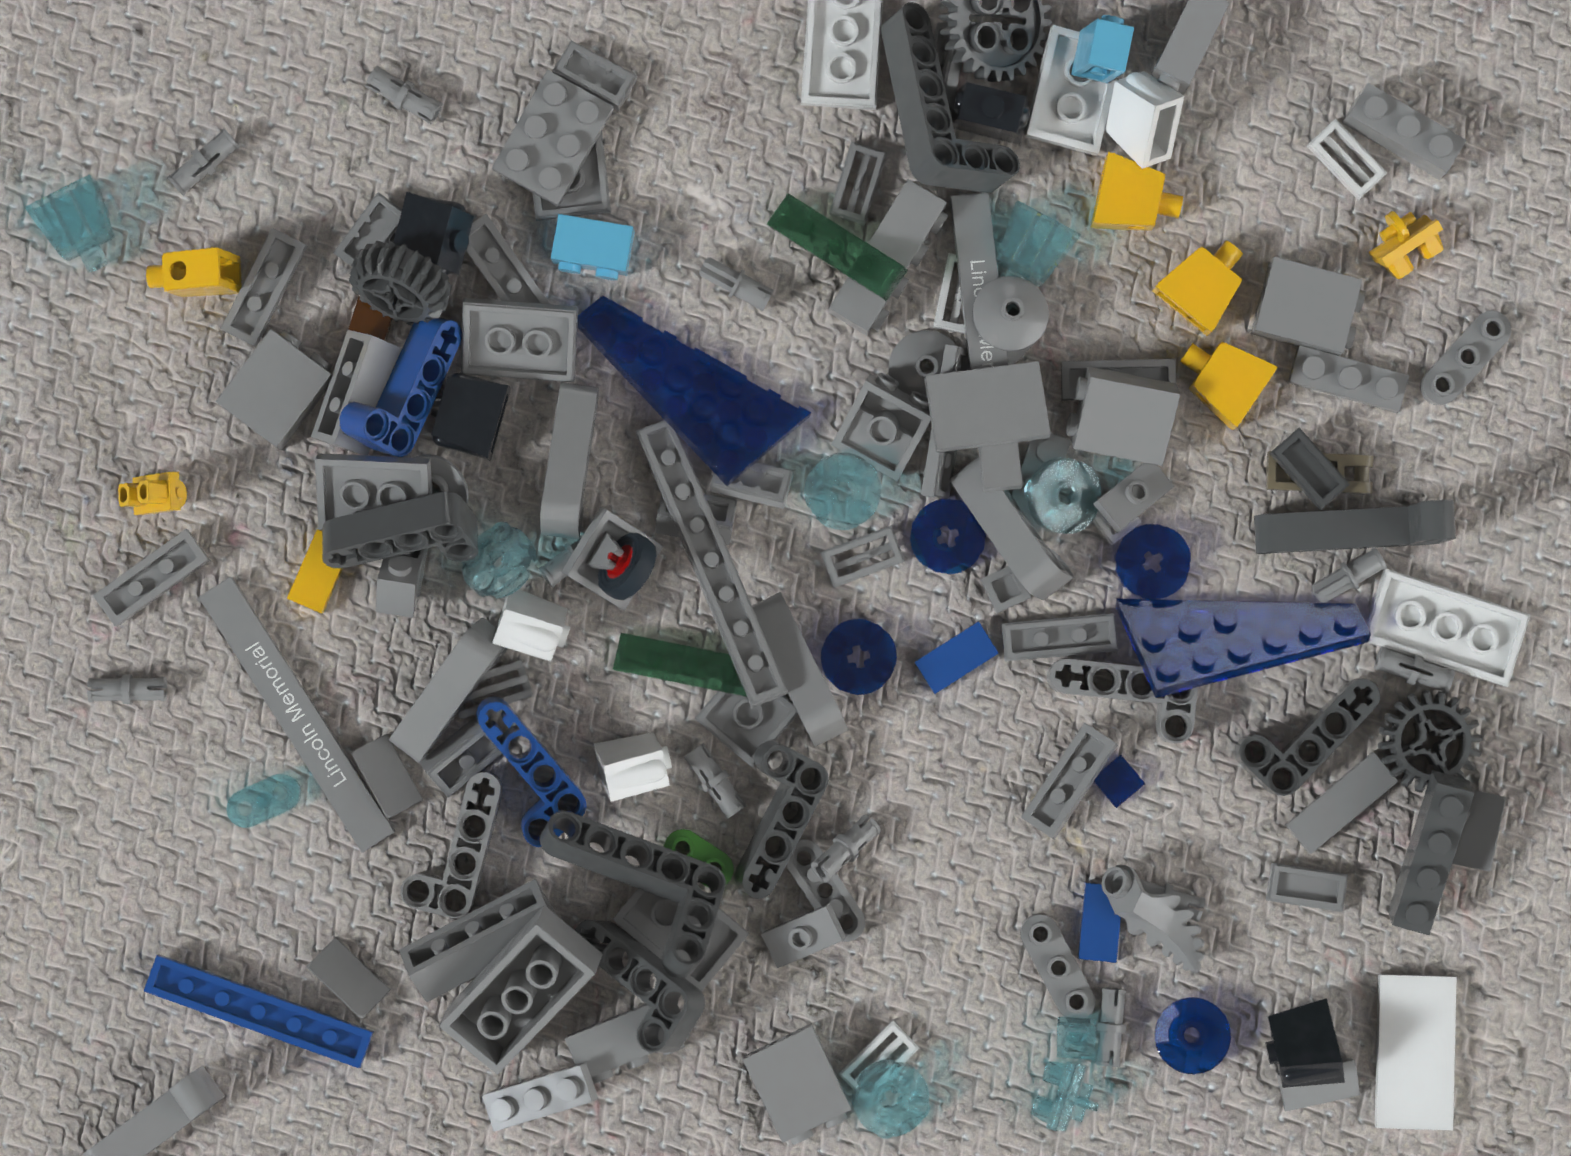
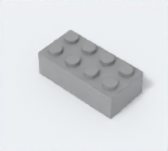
[439,905,603,1075]

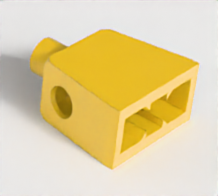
[1090,152,1183,231]
[1152,240,1243,336]
[146,247,242,297]
[1180,342,1278,430]

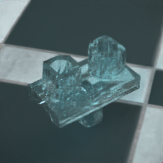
[1031,1061,1099,1132]

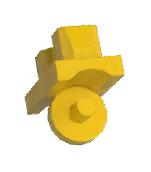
[1368,211,1444,279]
[118,472,187,515]

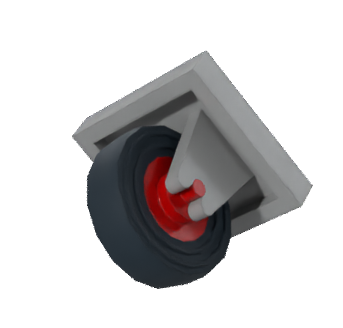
[561,507,663,611]

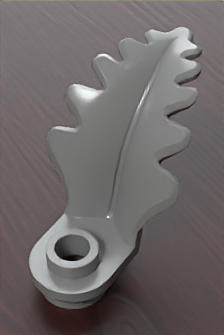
[1102,865,1205,973]

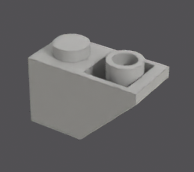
[376,548,428,618]

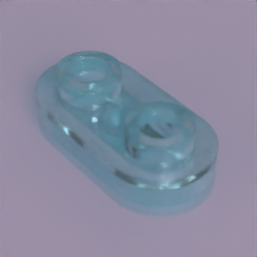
[226,774,301,828]

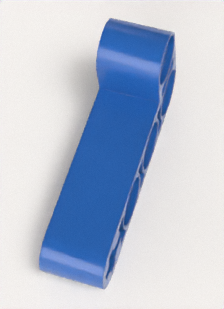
[339,318,462,457]
[476,697,587,847]

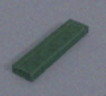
[767,193,908,301]
[613,633,748,698]

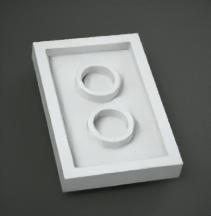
[1024,25,1117,156]

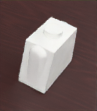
[1105,71,1184,169]
[492,586,570,661]
[593,732,672,802]

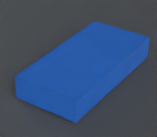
[914,621,999,694]
[1077,882,1121,963]

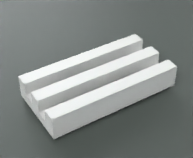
[1307,118,1387,200]
[933,253,965,334]
[838,1020,920,1101]

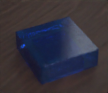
[1094,754,1145,808]

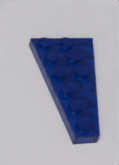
[577,295,811,486]
[1115,598,1371,698]

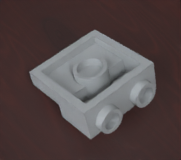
[831,373,931,482]

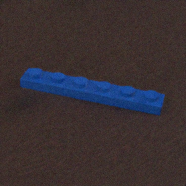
[144,954,374,1069]

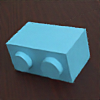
[1071,15,1134,83]
[551,214,635,280]

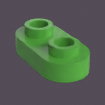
[664,829,734,887]

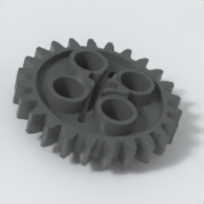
[939,0,1053,82]

